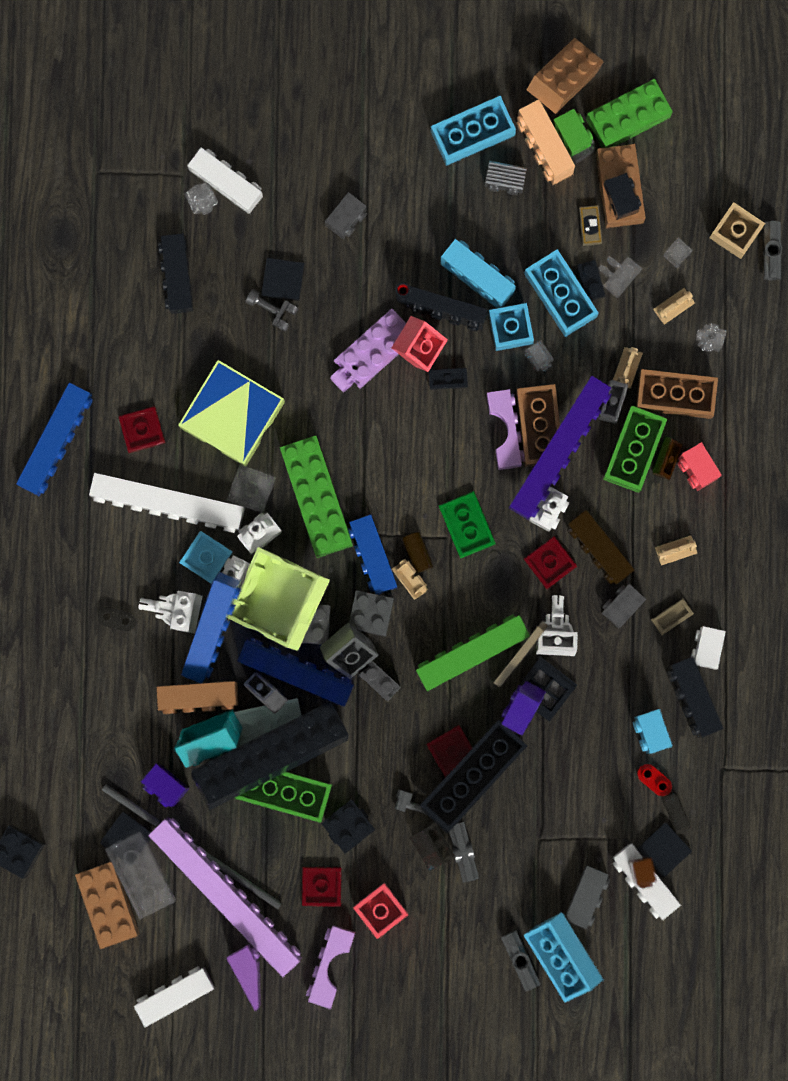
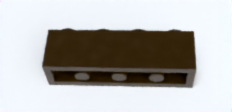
[567,510,634,585]

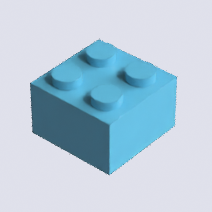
[489,303,534,351]
[632,709,672,754]

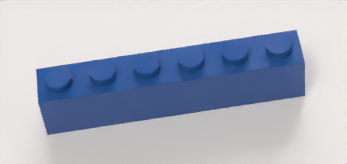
[16,383,92,496]
[181,572,241,684]

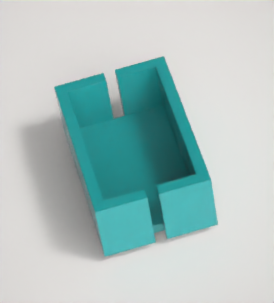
[175,709,243,767]

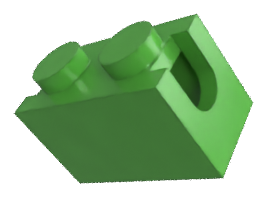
[553,109,593,157]

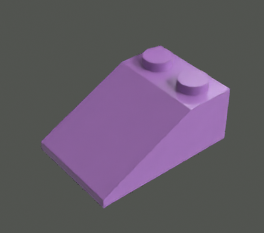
[227,944,261,1010]

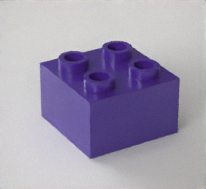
[501,681,546,735]
[141,764,190,807]

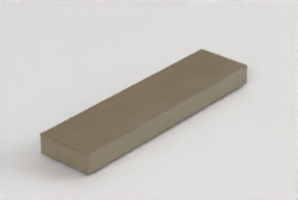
[494,621,548,687]

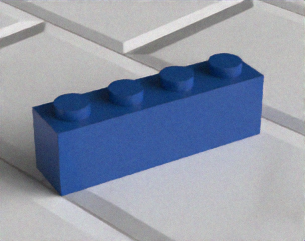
[347,515,398,595]

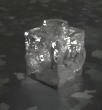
[185,183,218,215]
[696,323,727,352]

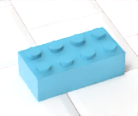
[431,96,516,166]
[441,239,516,308]
[524,249,599,337]
[524,912,603,1002]

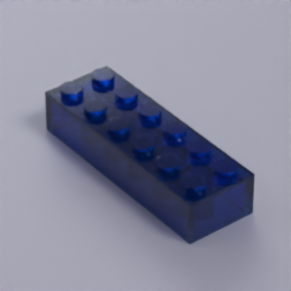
[237,638,355,707]

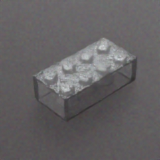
[105,831,176,920]

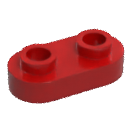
[637,764,672,796]

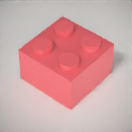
[391,316,448,372]
[677,442,722,491]
[353,882,408,939]

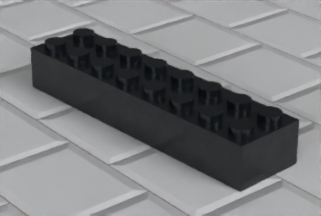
[191,701,349,811]

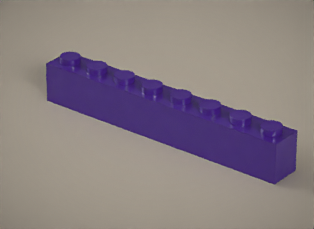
[509,376,612,520]

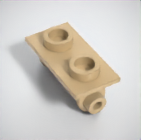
[653,288,695,325]
[613,347,643,389]
[655,536,697,565]
[391,559,428,600]

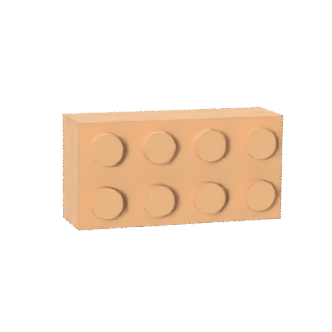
[516,100,575,185]

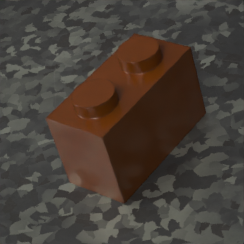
[629,857,657,889]

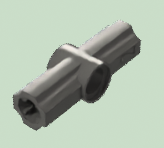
[762,221,782,280]
[449,822,479,883]
[501,930,541,992]

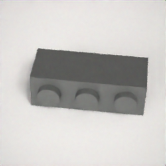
[565,865,610,929]

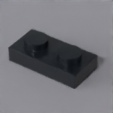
[577,260,606,301]
[429,368,468,390]

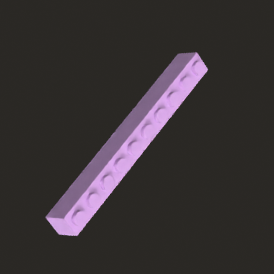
[148,817,302,977]

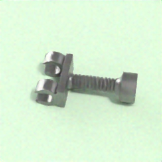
[245,289,298,332]

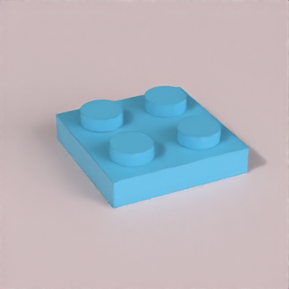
[179,531,233,584]

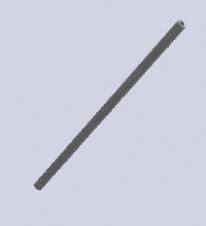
[102,784,282,909]

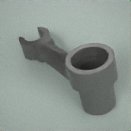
[394,789,427,815]

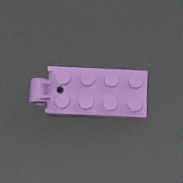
[330,309,406,392]

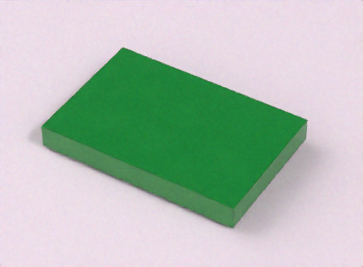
[438,491,496,559]

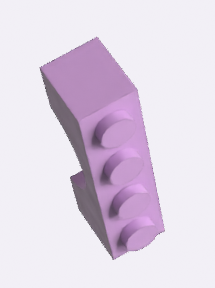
[487,389,525,470]
[306,925,355,1009]

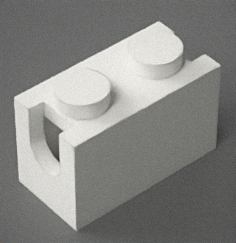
[691,626,726,670]

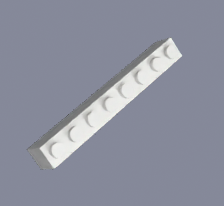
[89,473,245,533]

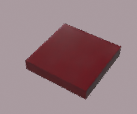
[118,406,165,453]
[523,536,577,590]
[426,725,473,778]
[302,867,342,907]

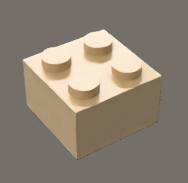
[710,202,765,259]

